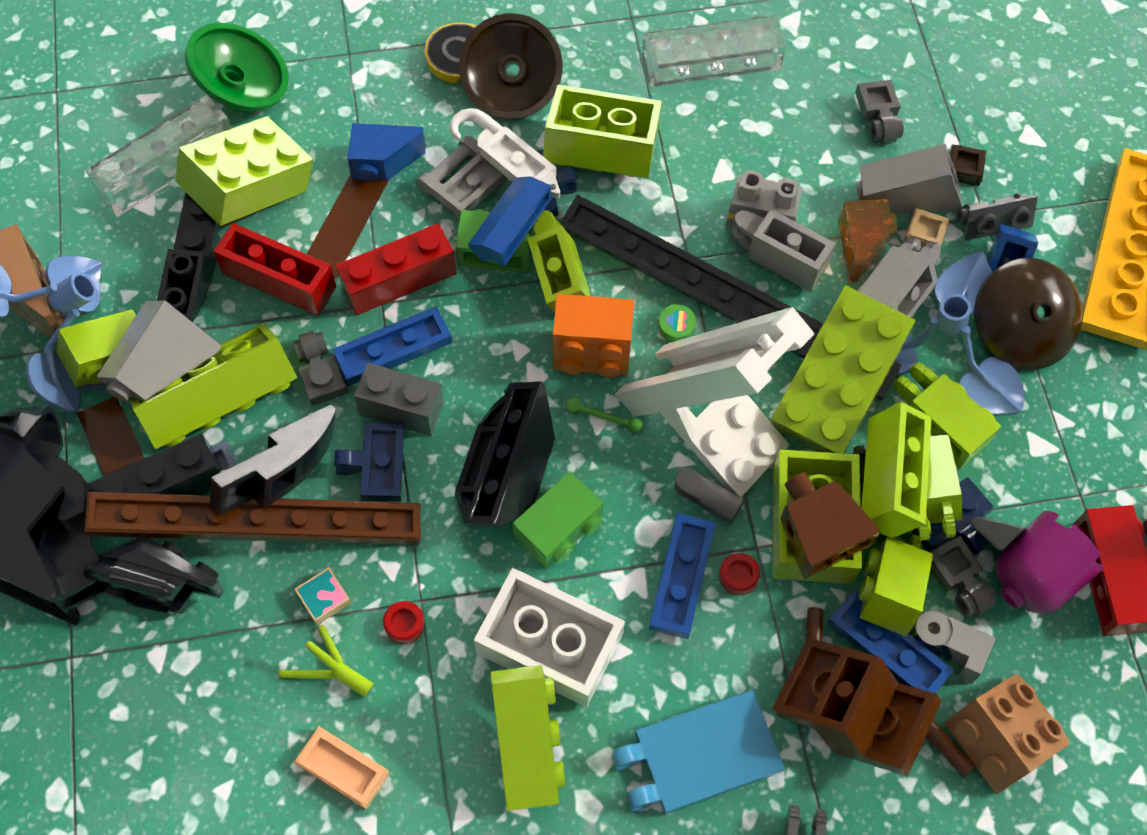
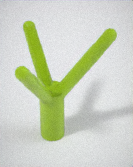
[278,625,374,698]

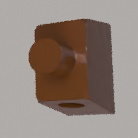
[781,472,880,579]

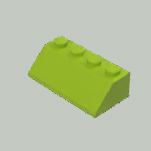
[129,323,297,449]

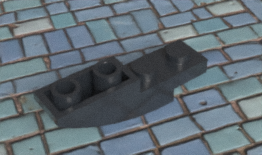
[157,192,221,322]
[210,405,336,516]

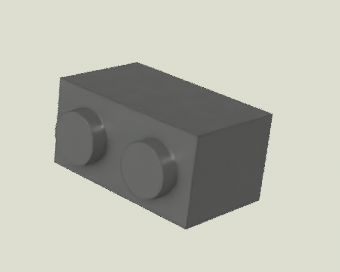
[354,363,444,436]

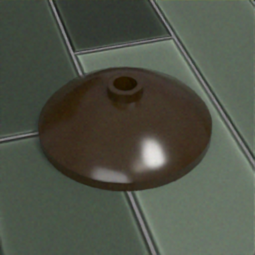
[459,13,563,120]
[974,258,1083,370]

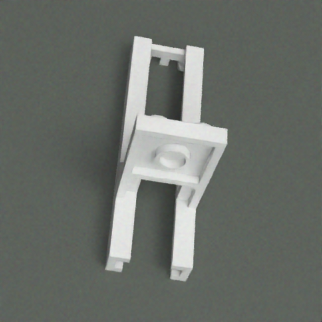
[615,307,814,498]

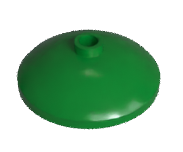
[185,23,289,111]

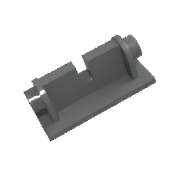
[957,193,1038,240]

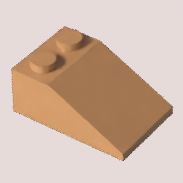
[0,224,64,344]

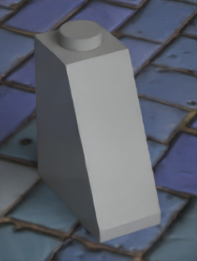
[856,144,963,214]
[97,300,222,402]

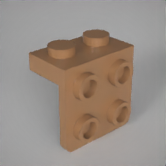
[944,674,1069,795]

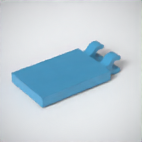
[611,690,785,815]

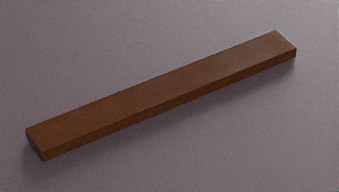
[84,492,421,545]

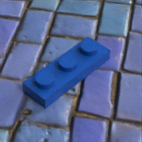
[332,306,453,386]
[649,513,716,639]
[827,589,954,693]

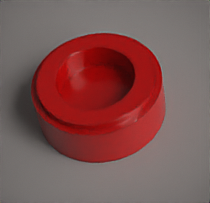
[719,553,760,596]
[383,601,425,644]

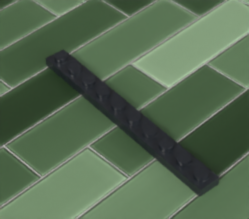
[560,194,902,400]

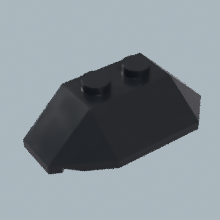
[454,381,555,527]

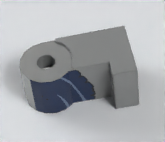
[910,611,996,684]

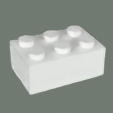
[474,568,625,708]

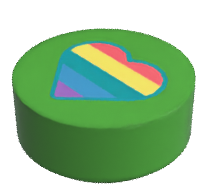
[658,304,696,342]

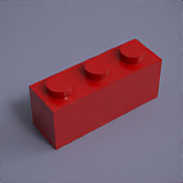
[213,223,337,316]
[336,223,457,316]
[1074,505,1147,637]

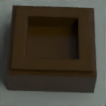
[949,144,986,186]

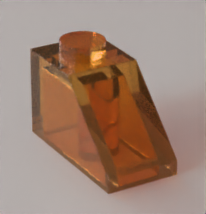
[838,199,897,283]

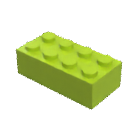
[771,285,916,453]

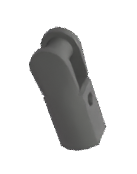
[675,468,744,525]

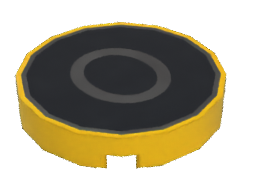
[425,23,476,84]

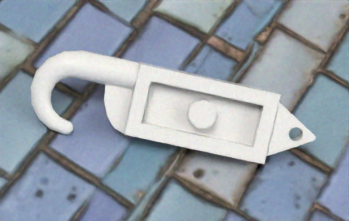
[449,108,560,199]

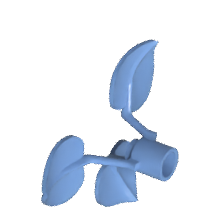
[895,251,1025,416]
[0,256,102,413]

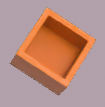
[553,294,634,377]

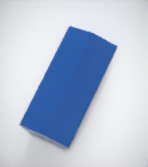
[468,176,552,267]

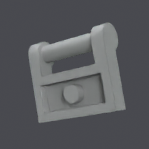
[416,135,508,217]

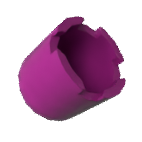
[995,510,1104,615]

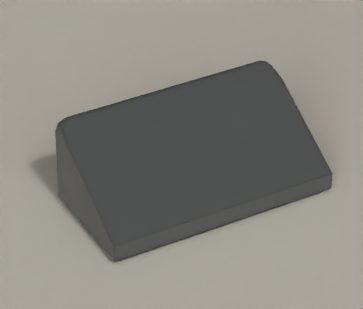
[971,516,1026,550]

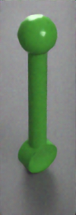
[566,398,643,433]

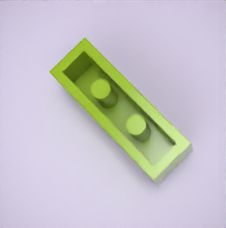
[861,402,931,538]
[491,665,566,811]

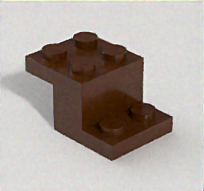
[772,637,941,777]

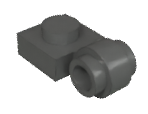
[855,80,904,144]
[292,330,348,406]
[930,536,997,617]

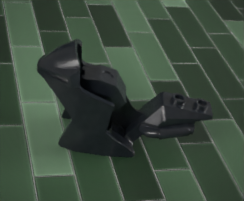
[0,405,224,626]

